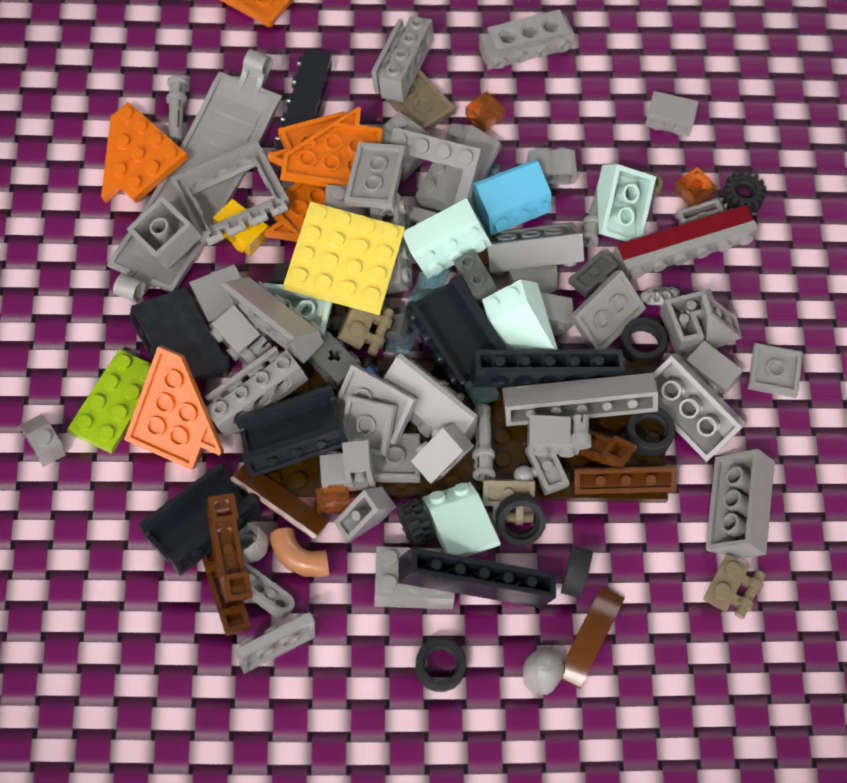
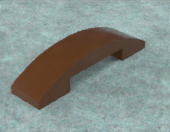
[572,420,637,467]
[207,493,253,602]
[202,552,252,636]
[561,587,625,689]

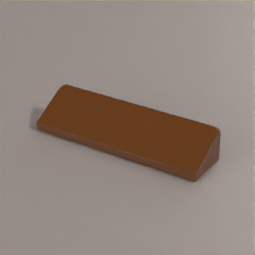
[572,464,677,494]
[231,465,329,539]

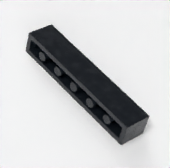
[269,48,332,175]
[398,547,556,608]

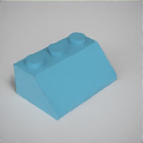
[474,159,552,236]

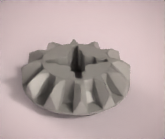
[640,286,680,305]

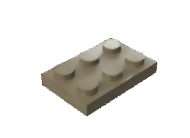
[379,70,456,131]

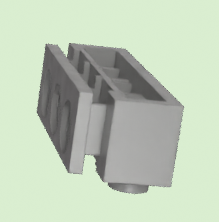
[479,9,574,70]
[372,16,434,102]
[370,193,412,294]
[205,346,308,439]

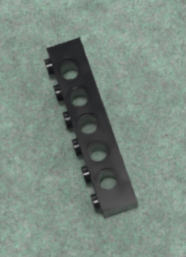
[469,349,626,387]

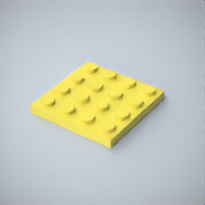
[283,202,405,315]

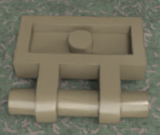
[337,307,394,356]
[482,479,535,525]
[703,554,766,619]

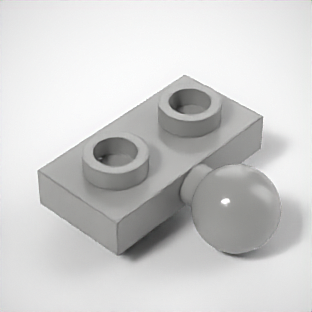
[513,447,570,495]

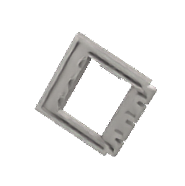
[389,127,484,228]
[171,140,290,246]

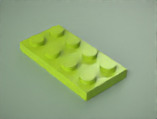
[67,349,151,454]

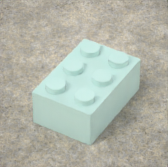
[403,198,492,279]

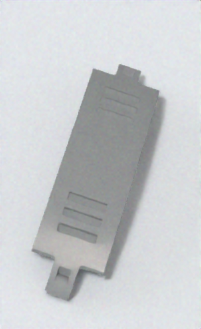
[107,49,282,303]

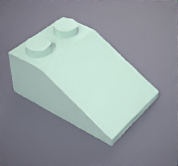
[597,164,656,242]
[482,279,558,350]
[253,283,332,341]
[422,482,500,557]

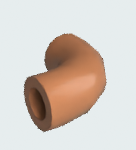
[269,528,329,577]

